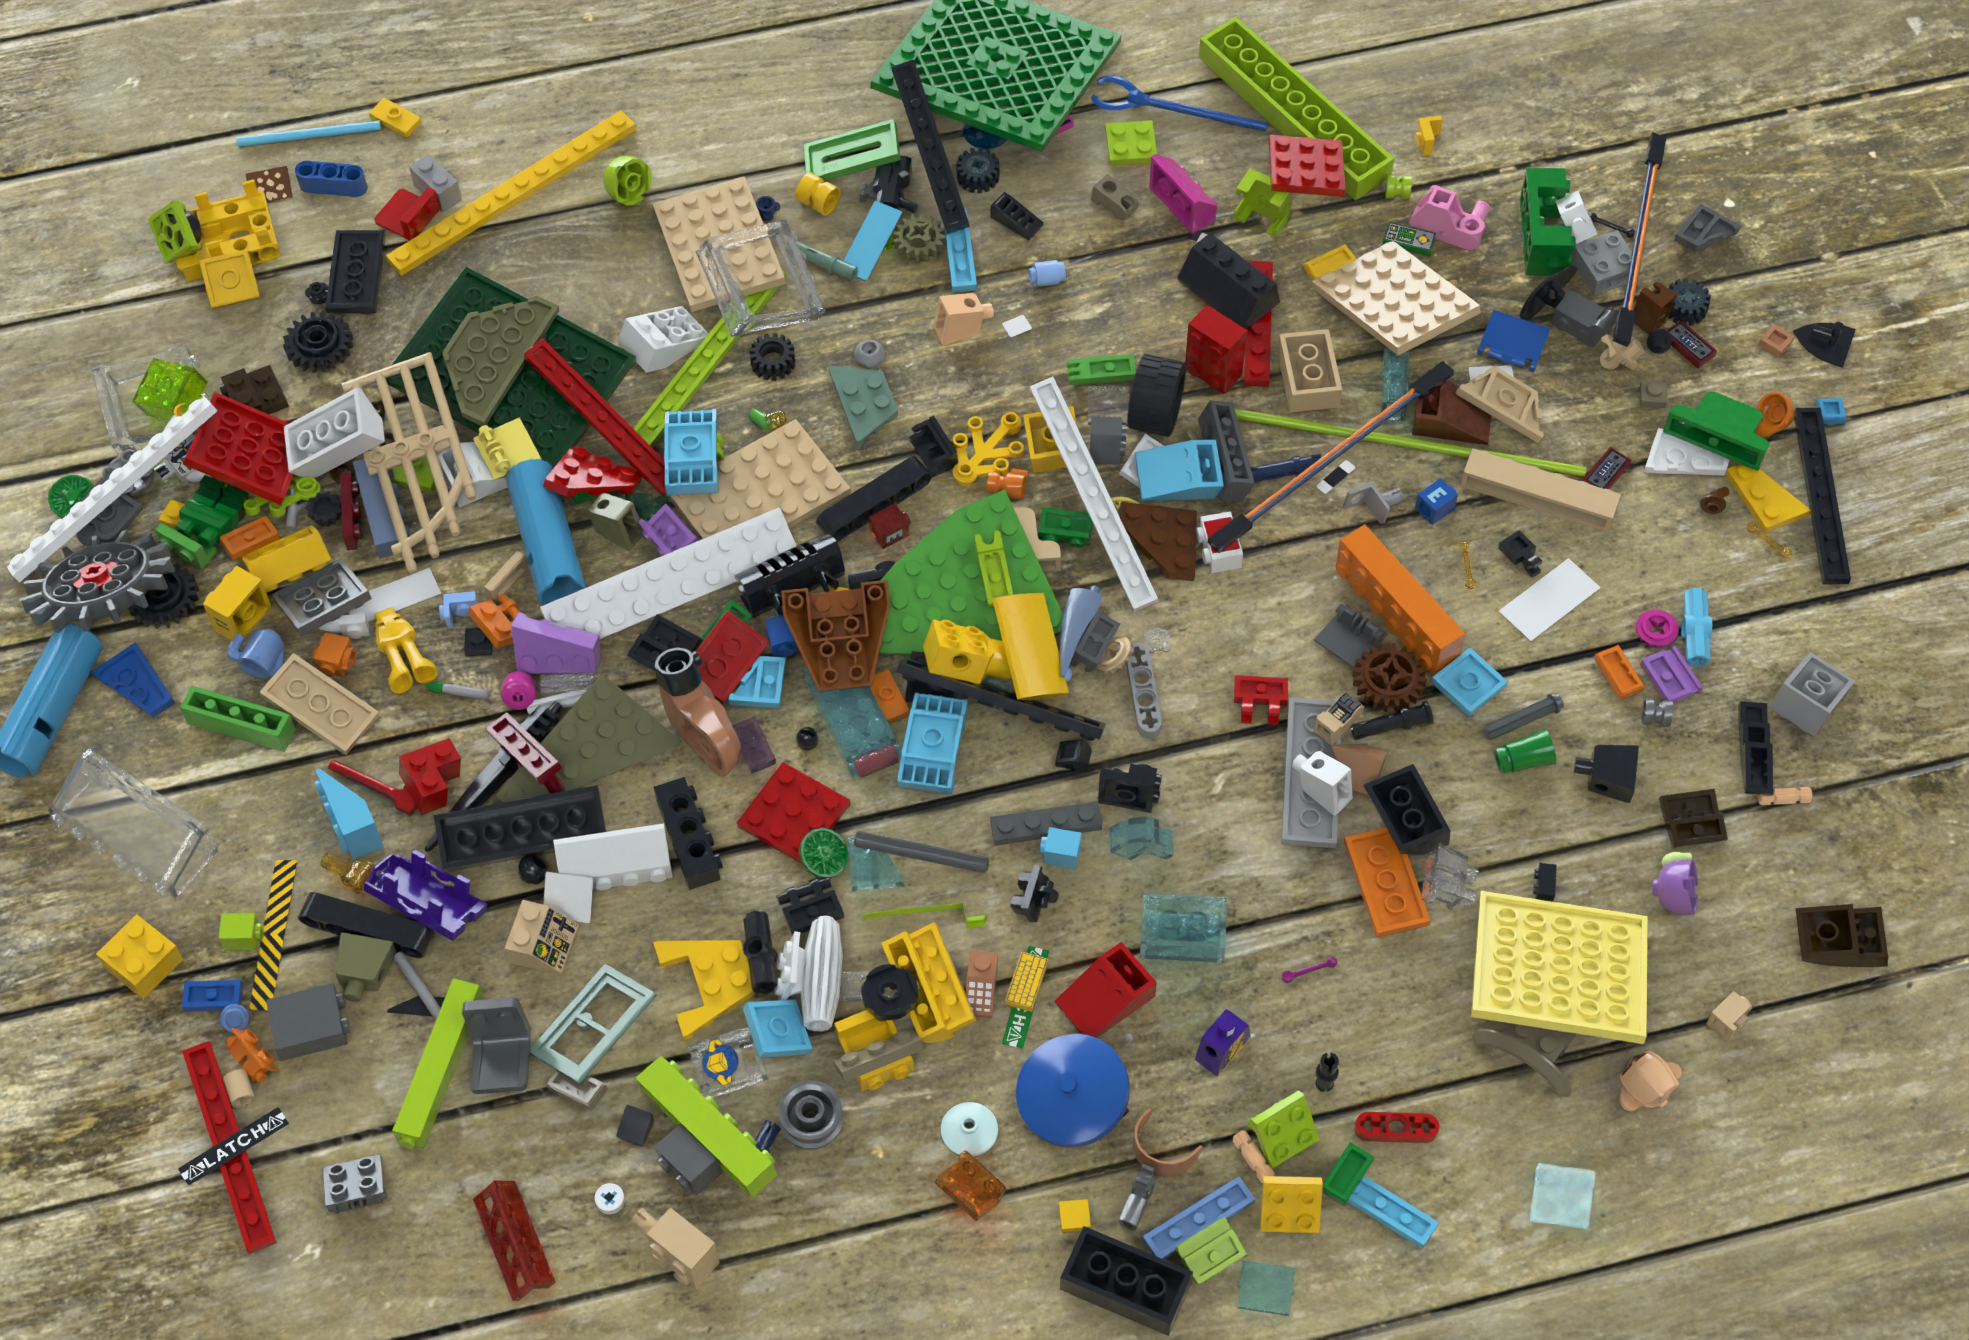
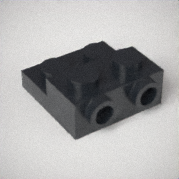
[1098,763,1162,813]

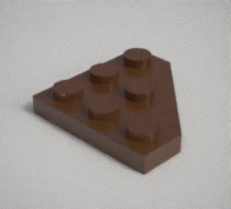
[1119,502,1197,581]

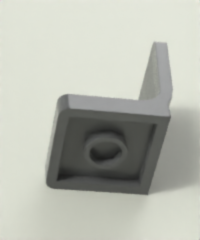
[462,997,531,1094]

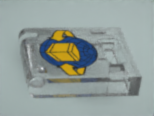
[688,1025,768,1098]

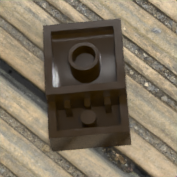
[1795,904,1888,967]

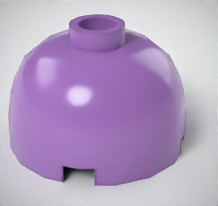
[1653,860,1698,915]

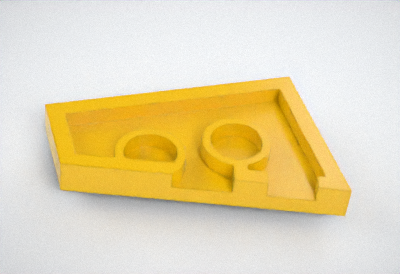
[1725,464,1811,533]

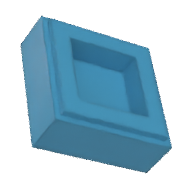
[1815,398,1847,424]

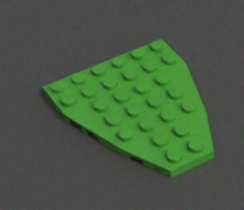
[879,490,1063,657]

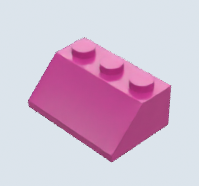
[1149,154,1217,234]

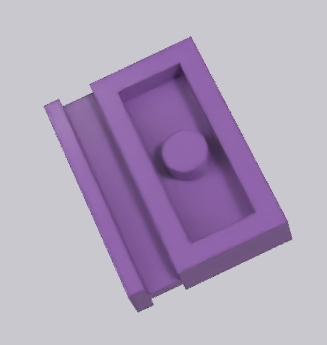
[1640,646,1703,704]

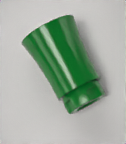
[1494,728,1556,773]

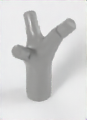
[285,488,308,531]

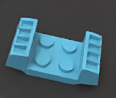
[664,409,719,496]
[897,693,968,795]

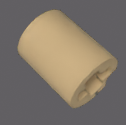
[223,1069,255,1108]

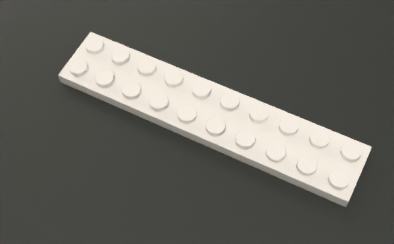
[540,507,796,640]

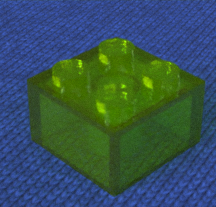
[132,358,208,421]

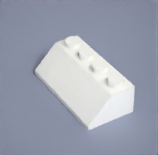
[284,387,385,478]
[553,823,673,891]

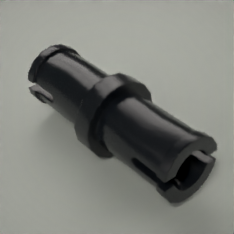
[1315,1052,1339,1092]

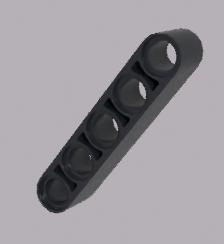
[816,456,932,542]
[298,892,434,958]

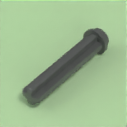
[1483,693,1564,740]

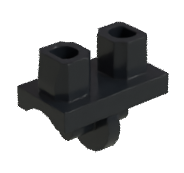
[1010,865,1059,922]

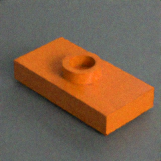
[1594,645,1645,701]
[867,669,910,725]

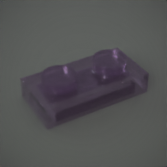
[732,716,776,774]

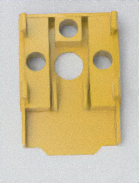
[175,179,280,282]

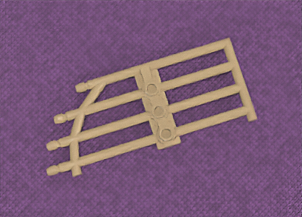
[342,352,476,574]

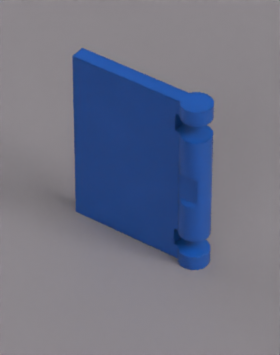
[1477,310,1550,372]

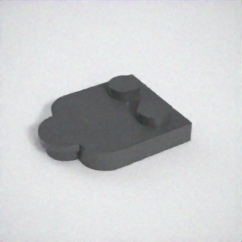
[76,477,143,546]

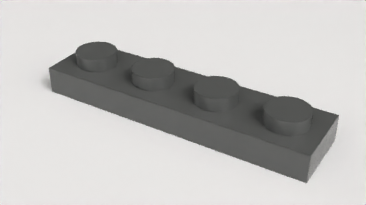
[990,801,1102,846]

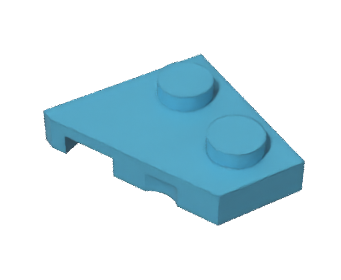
[728,656,786,709]

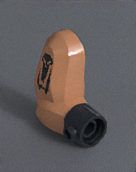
[655,648,741,777]

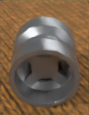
[1642,698,1673,727]

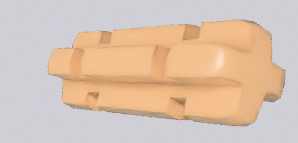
[1758,787,1813,805]
[1233,1130,1275,1183]

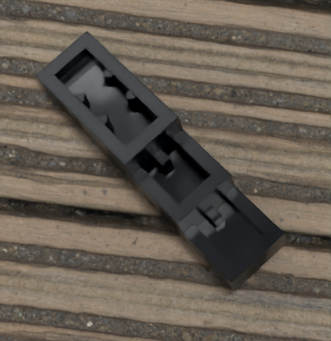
[1738,701,1773,796]

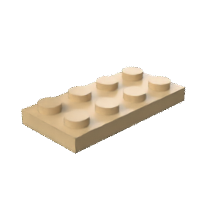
[259,653,379,755]

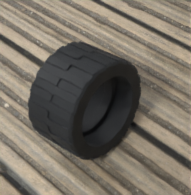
[1127,354,1186,437]

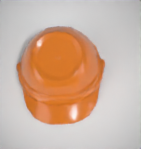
[1756,392,1794,438]

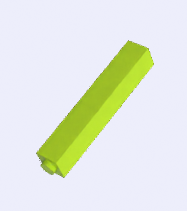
[392,978,483,1149]

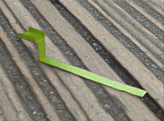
[862,903,987,929]

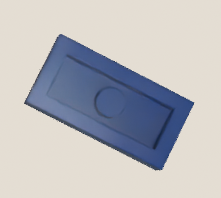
[182,980,243,1012]

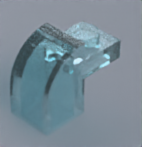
[1109,817,1173,860]

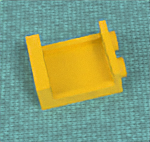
[834,1010,914,1092]

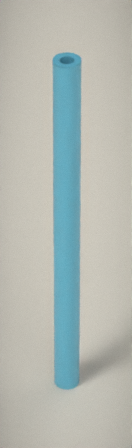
[236,121,381,147]

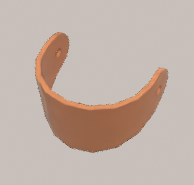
[1133,1108,1203,1177]

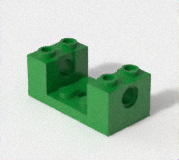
[1519,168,1576,276]

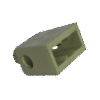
[582,493,643,551]
[336,932,397,1002]

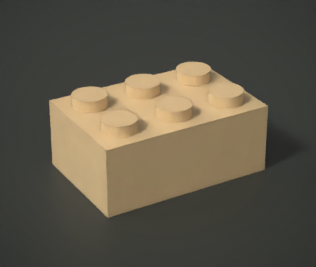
[1277,329,1342,413]

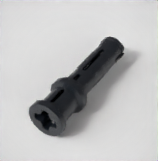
[1350,701,1433,741]

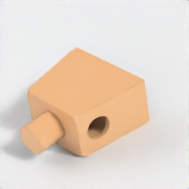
[933,293,994,346]

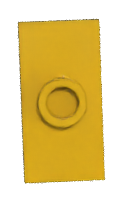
[369,98,422,138]

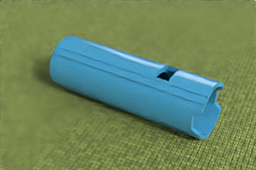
[505,459,586,606]
[0,623,103,778]

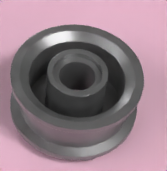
[778,1080,843,1149]

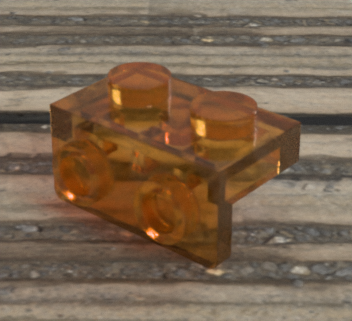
[935,1150,1006,1221]

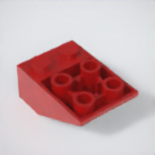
[1055,942,1157,1038]

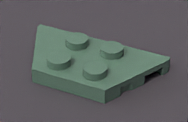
[828,366,898,447]

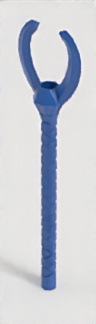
[1091,76,1268,132]

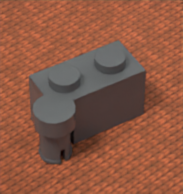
[1551,290,1618,347]

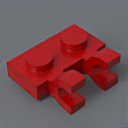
[1234,675,1288,725]

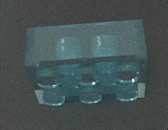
[1140,893,1227,963]

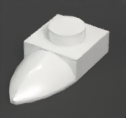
[318,613,370,639]

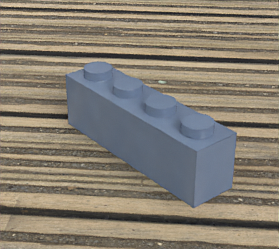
[353,459,411,559]

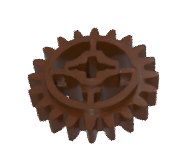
[1352,643,1427,712]

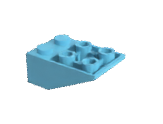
[1134,440,1224,501]
[314,768,384,861]

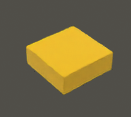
[1059,1199,1091,1233]

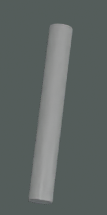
[393,952,441,1020]

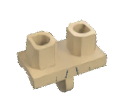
[1600,334,1645,370]

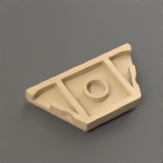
[1455,366,1544,443]

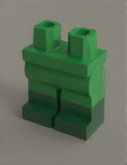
[176,475,249,549]

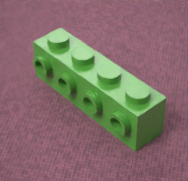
[180,686,296,752]

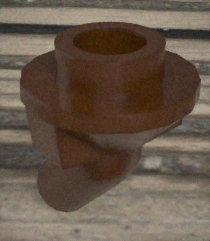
[1700,487,1730,514]

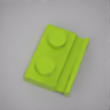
[1174,1217,1247,1285]

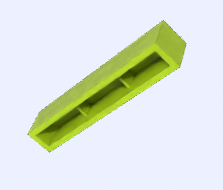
[635,1056,778,1198]

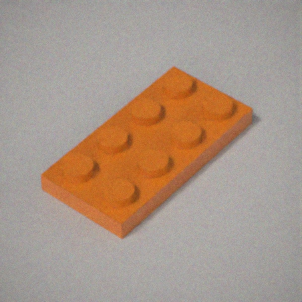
[1344,828,1431,938]

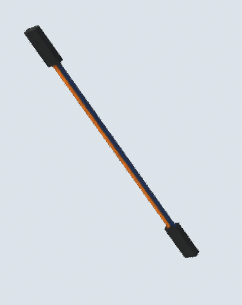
[1612,132,1667,347]
[1208,361,1454,553]

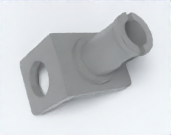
[1342,483,1404,524]

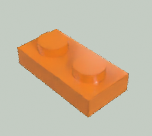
[219,516,279,561]

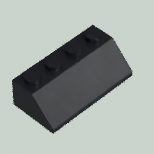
[1178,233,1280,330]

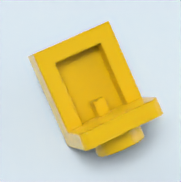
[1415,116,1443,156]

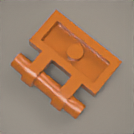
[468,593,529,649]

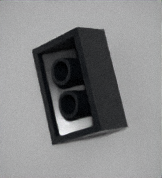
[1364,764,1451,855]

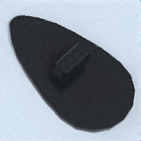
[1520,265,1577,321]

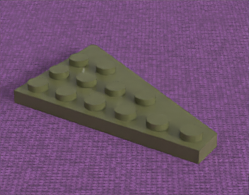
[495,673,682,803]

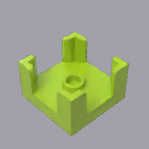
[1233,168,1293,237]

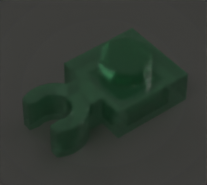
[625,493,670,520]

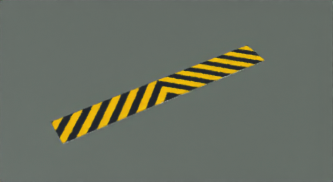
[249,860,297,1010]

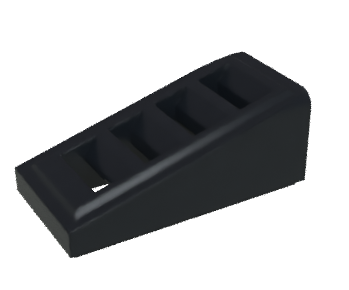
[990,192,1044,240]

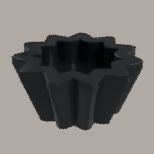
[306,491,342,527]

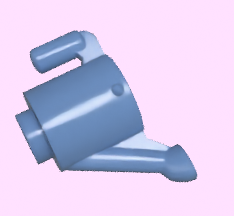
[227,629,285,679]

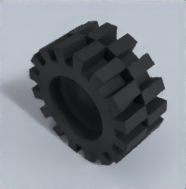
[749,333,795,381]

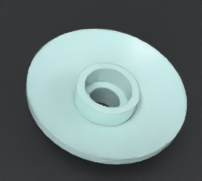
[941,1102,998,1157]

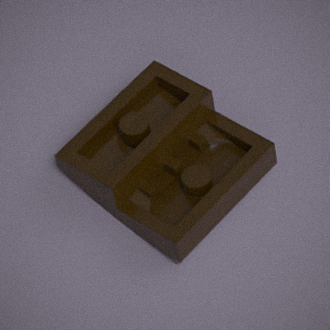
[1659,789,1728,848]

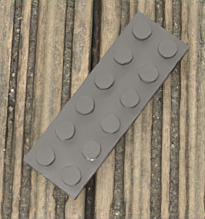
[1281,697,1341,848]

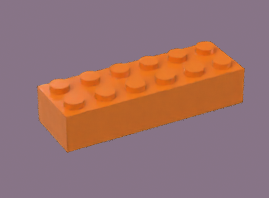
[1335,524,1465,676]

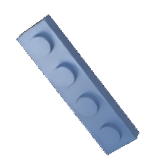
[1142,1176,1256,1260]

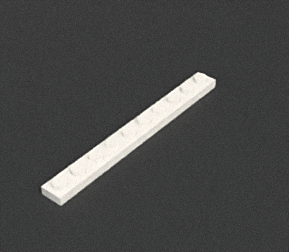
[1030,377,1158,612]
[7,397,217,583]

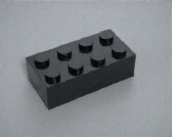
[1060,1226,1193,1336]

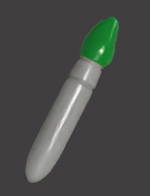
[426,681,490,699]

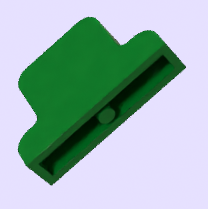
[1663,392,1769,471]

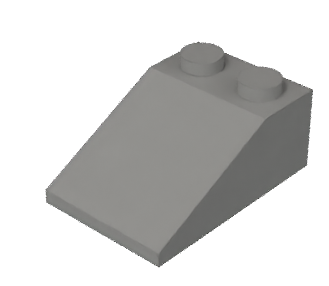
[1769,652,1855,737]

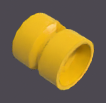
[795,173,841,216]

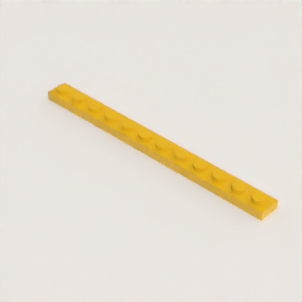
[386,110,636,276]

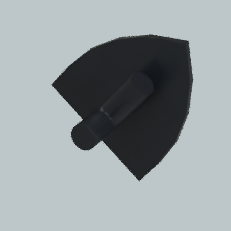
[1793,322,1856,368]

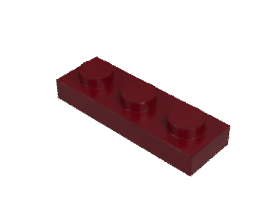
[340,472,361,551]

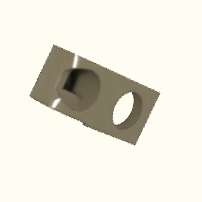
[1090,174,1139,220]

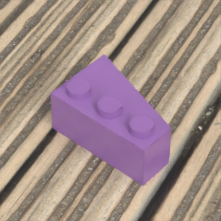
[511,612,602,674]

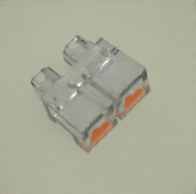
[1421,844,1478,910]

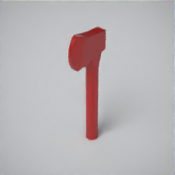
[328,760,417,816]

